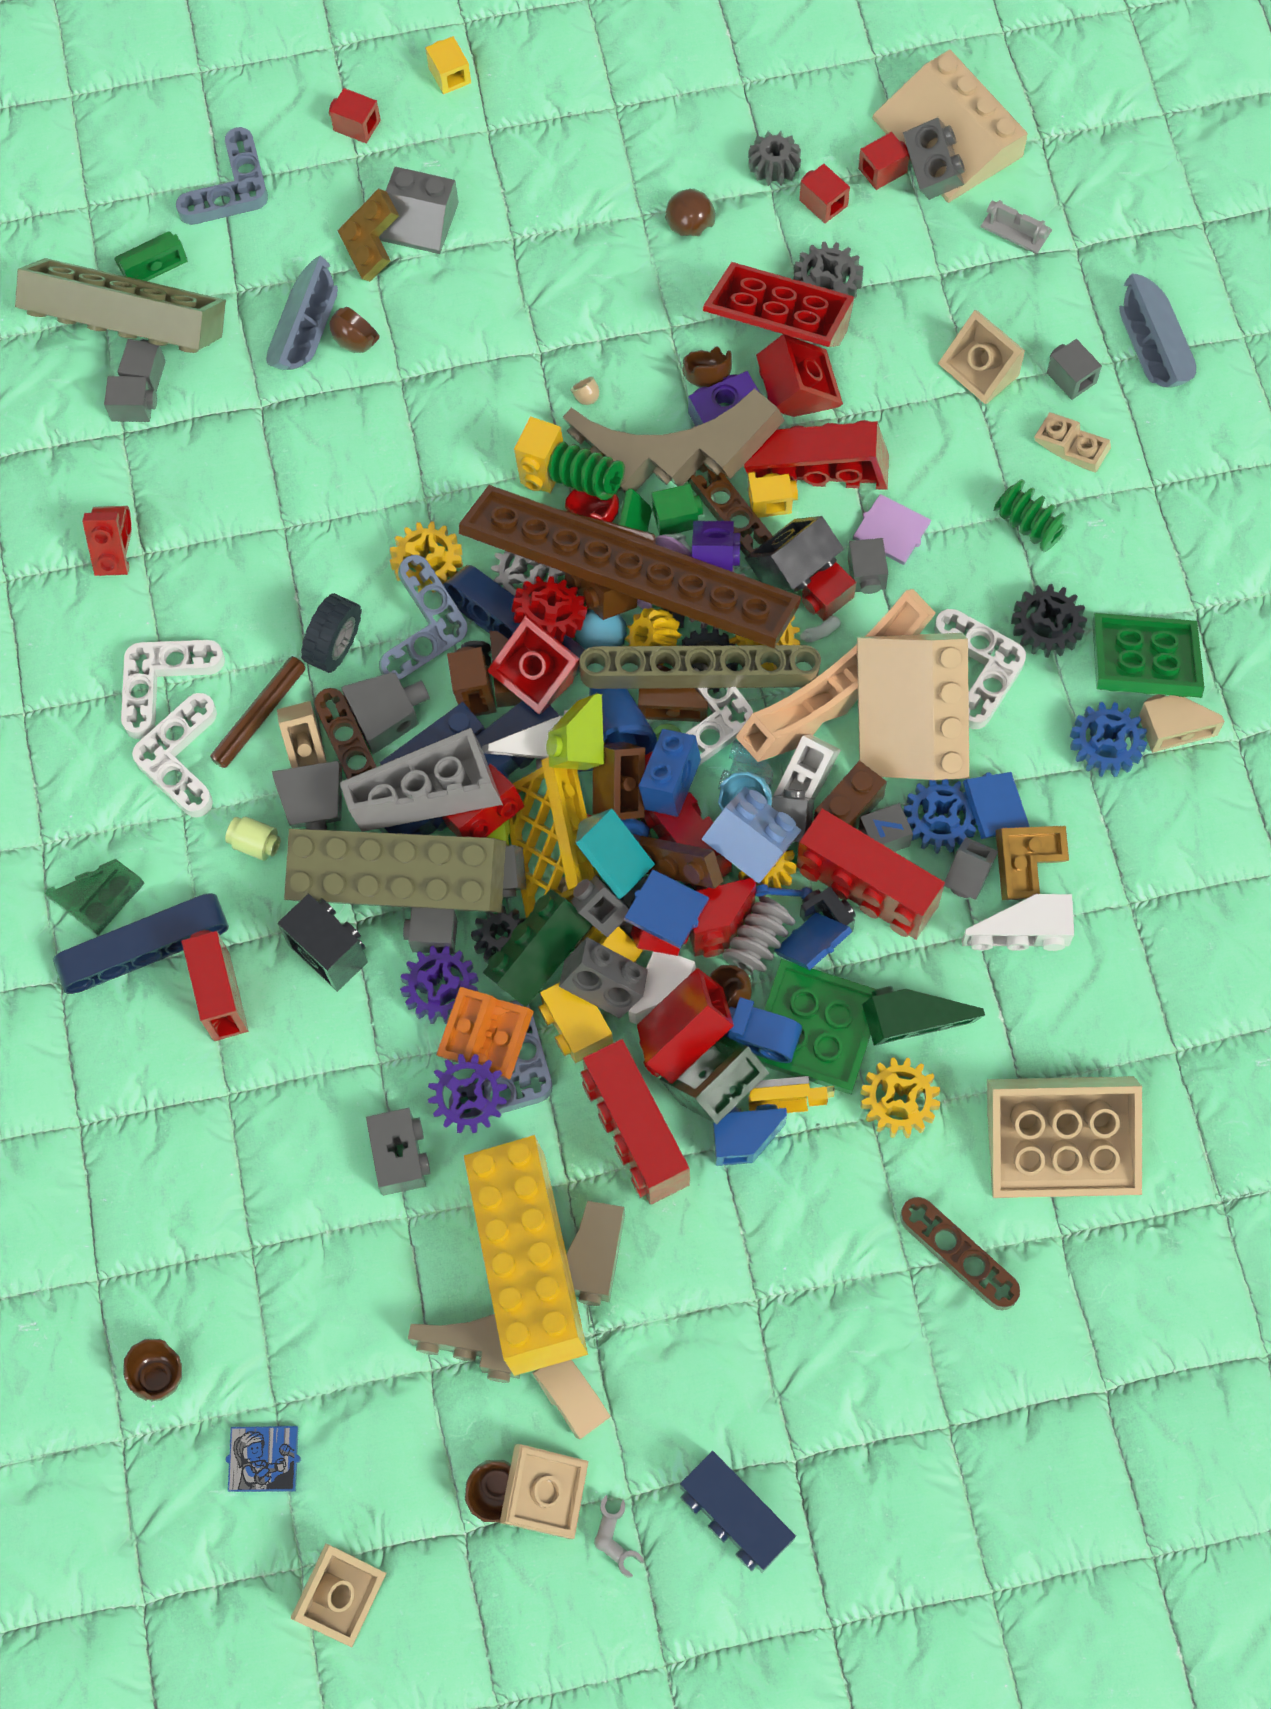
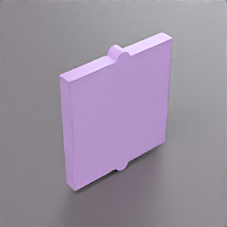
[853,494,931,565]

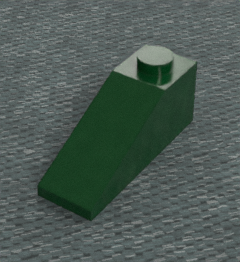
[862,986,985,1046]

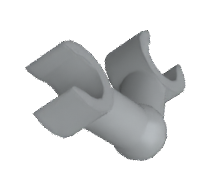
[594,1495,644,1578]

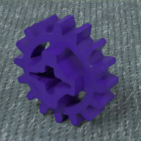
[400,946,479,1024]
[428,1054,507,1133]

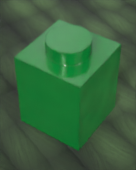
[651,484,703,535]

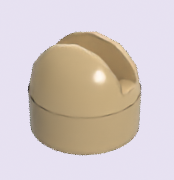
[571,377,599,405]

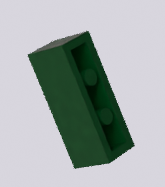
[483,888,592,1007]

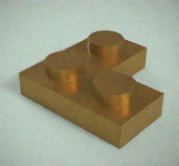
[337,188,399,282]
[996,826,1069,900]

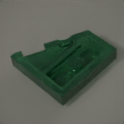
[45,859,145,936]

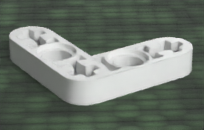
[934,609,1026,729]
[121,640,225,739]
[686,664,753,766]
[132,693,217,818]

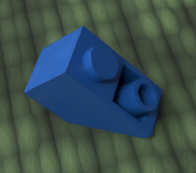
[712,1104,787,1166]

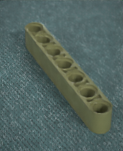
[579,645,821,689]

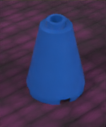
[589,688,657,755]

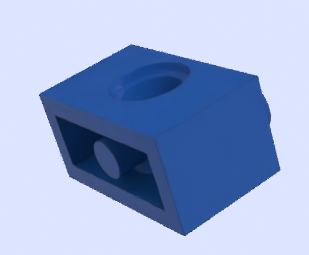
[639,729,701,817]

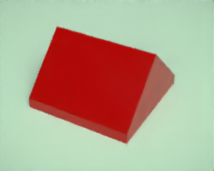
[487,616,580,714]

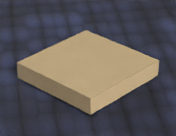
[500,1444,589,1539]

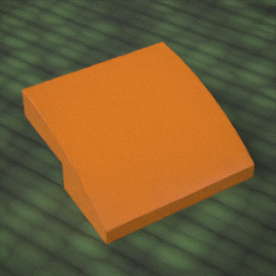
[436,987,534,1080]

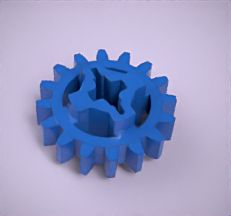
[1070,702,1147,777]
[903,779,977,854]

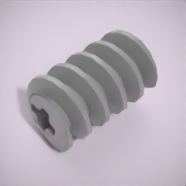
[722,896,796,975]

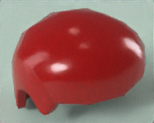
[565,489,619,523]

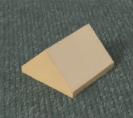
[938,310,1025,404]
[290,1544,386,1647]

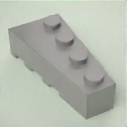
[340,728,503,832]

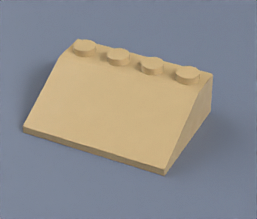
[872,49,1028,203]
[857,633,969,780]
[987,1076,1142,1198]

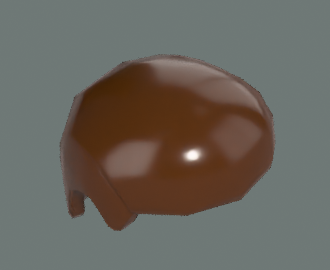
[665,189,715,237]
[330,307,380,353]
[682,346,732,388]
[709,965,752,1008]
[123,1339,182,1402]
[465,1460,511,1522]

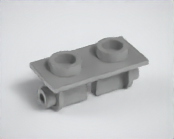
[981,200,1052,254]

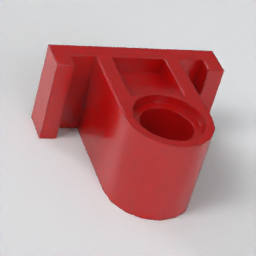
[82,506,132,576]

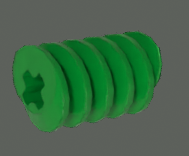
[548,441,625,500]
[994,479,1067,552]

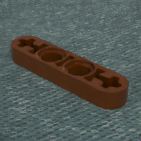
[687,463,772,556]
[314,688,377,779]
[900,1197,1020,1311]

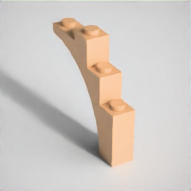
[735,589,936,762]

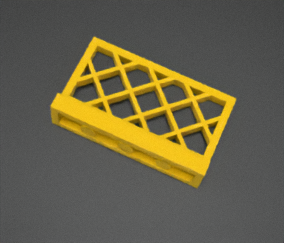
[509,756,600,918]

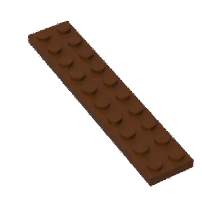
[459,485,801,648]

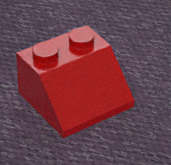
[756,334,843,417]
[689,878,756,958]

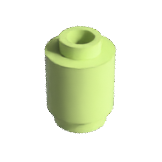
[225,816,281,861]

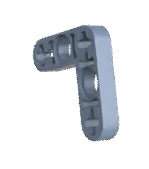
[176,127,268,225]
[379,555,467,680]
[449,1000,552,1119]

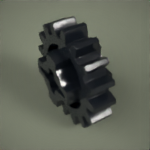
[1011,584,1087,658]

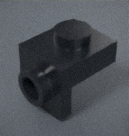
[800,886,856,932]

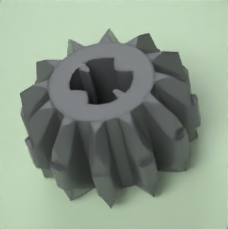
[748,131,801,186]

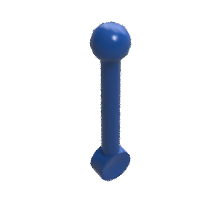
[755,884,813,899]

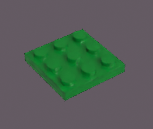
[1092,613,1205,698]
[755,959,877,1095]

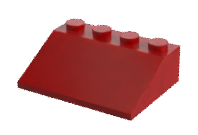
[703,262,855,347]

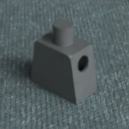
[341,672,430,755]
[272,761,342,830]

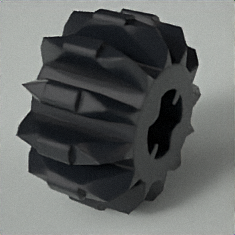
[471,905,526,964]

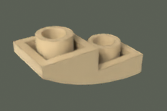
[1034,412,1111,473]
[532,1360,611,1439]

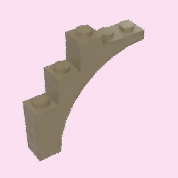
[563,388,785,494]
[408,1201,625,1383]

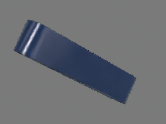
[443,565,585,676]
[53,893,229,994]

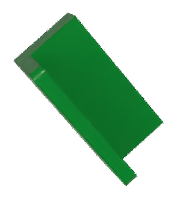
[114,231,188,281]

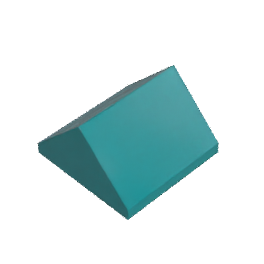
[575,808,655,899]

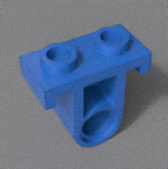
[725,997,802,1063]

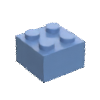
[702,787,802,884]

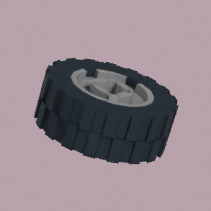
[301,593,362,673]

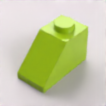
[546,694,604,770]

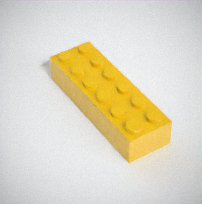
[464,1135,588,1376]

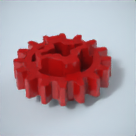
[511,576,587,643]

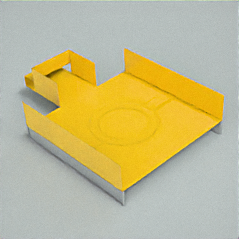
[748,1076,835,1113]

